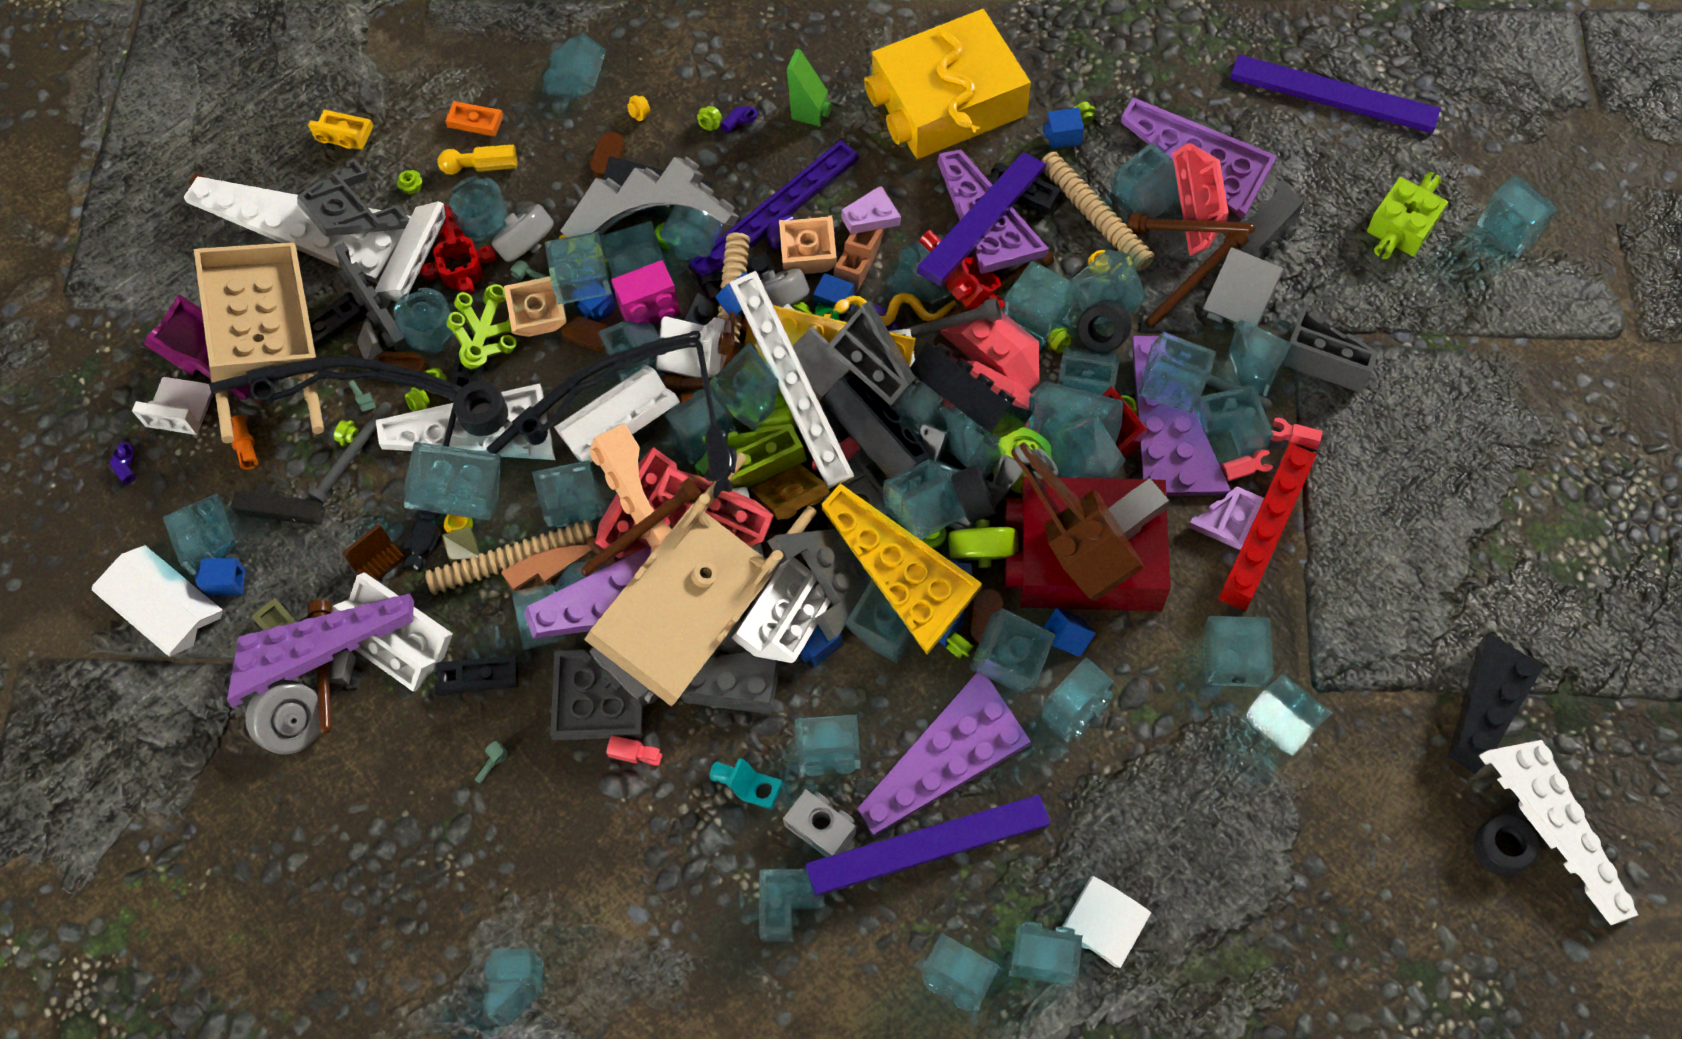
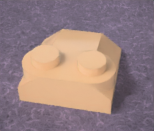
[779,215,837,274]
[504,275,567,337]

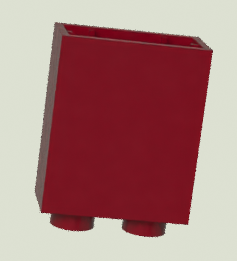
[1005,477,1171,611]

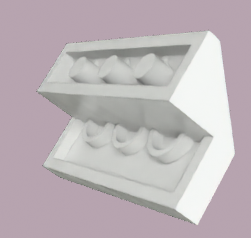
[375,201,446,309]
[554,365,680,466]
[92,545,223,657]
[731,557,831,663]
[331,572,453,692]

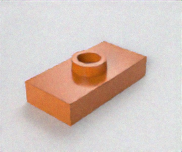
[445,101,504,137]

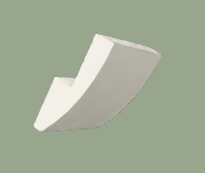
[1060,876,1151,968]

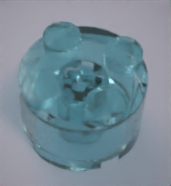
[449,176,508,241]
[660,205,723,260]
[394,288,456,353]
[890,381,955,443]
[511,584,564,650]

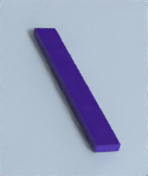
[1230,54,1441,133]
[688,140,859,279]
[917,152,1046,286]
[805,795,1051,897]

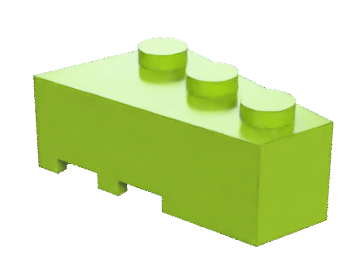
[702,423,807,488]

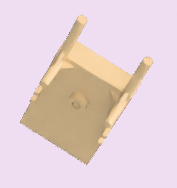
[194,242,324,443]
[585,452,817,707]

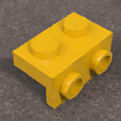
[308,110,374,150]

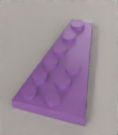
[1121,97,1277,219]
[937,149,1049,274]
[1132,336,1231,496]
[524,546,651,639]
[227,593,414,708]
[857,667,1031,838]

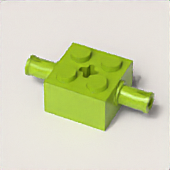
[1366,172,1449,259]

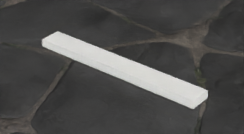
[730,271,854,490]

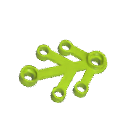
[446,284,517,369]

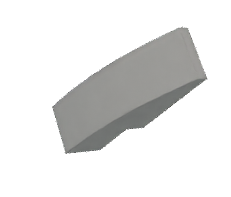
[1109,478,1169,539]

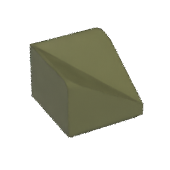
[442,527,480,565]

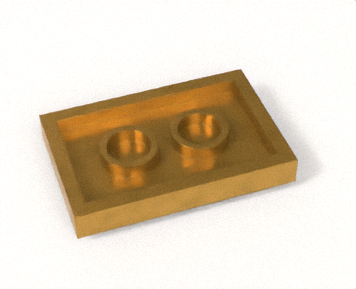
[749,464,830,520]

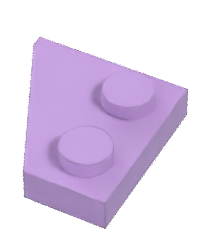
[841,186,901,234]
[1188,487,1264,550]

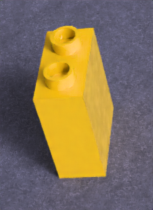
[864,8,1031,159]

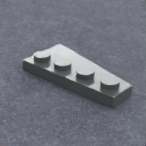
[334,242,407,352]

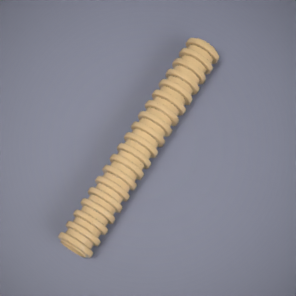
[1041,152,1155,271]
[713,232,750,378]
[425,519,594,595]

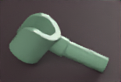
[510,260,548,281]
[348,380,376,412]
[474,741,508,784]

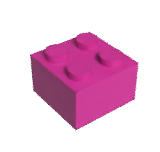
[611,260,681,334]

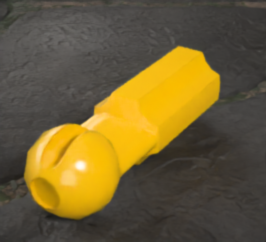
[438,144,517,175]

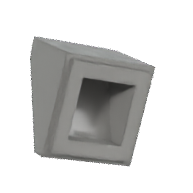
[358,321,384,360]
[328,650,356,685]

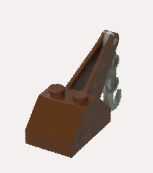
[1011,442,1145,601]

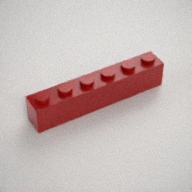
[1218,443,1317,612]

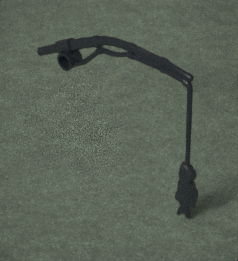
[486,331,737,498]
[209,356,462,571]

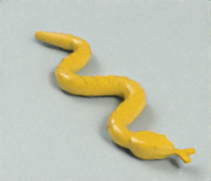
[937,28,981,134]
[824,292,956,326]

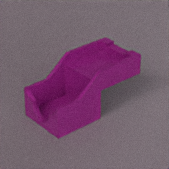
[144,294,251,400]

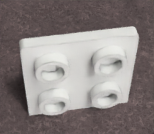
[656,316,725,378]
[132,377,213,435]

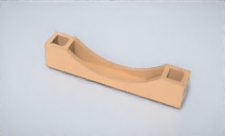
[590,423,708,579]

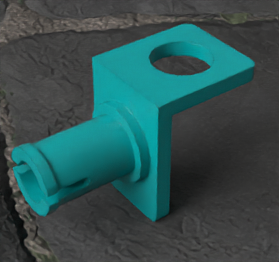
[709,758,783,809]

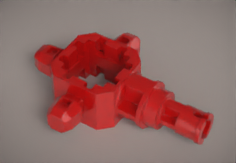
[421,205,497,295]
[919,229,1005,310]

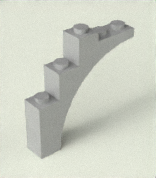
[560,157,739,249]

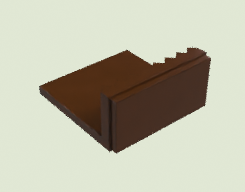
[717,312,744,380]
[342,524,406,581]

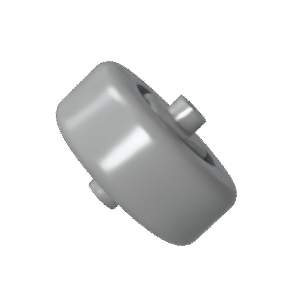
[492,204,554,262]
[761,268,810,307]
[245,680,320,755]

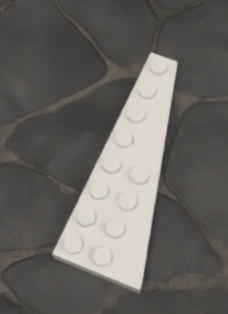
[184,176,411,284]

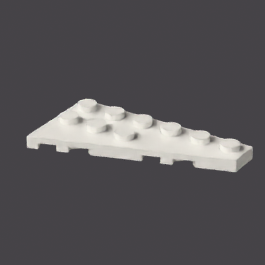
[376,383,556,460]
[1479,740,1638,925]

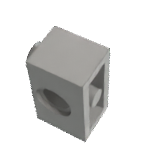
[783,789,856,857]

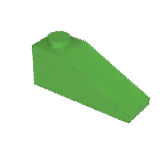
[787,49,831,127]

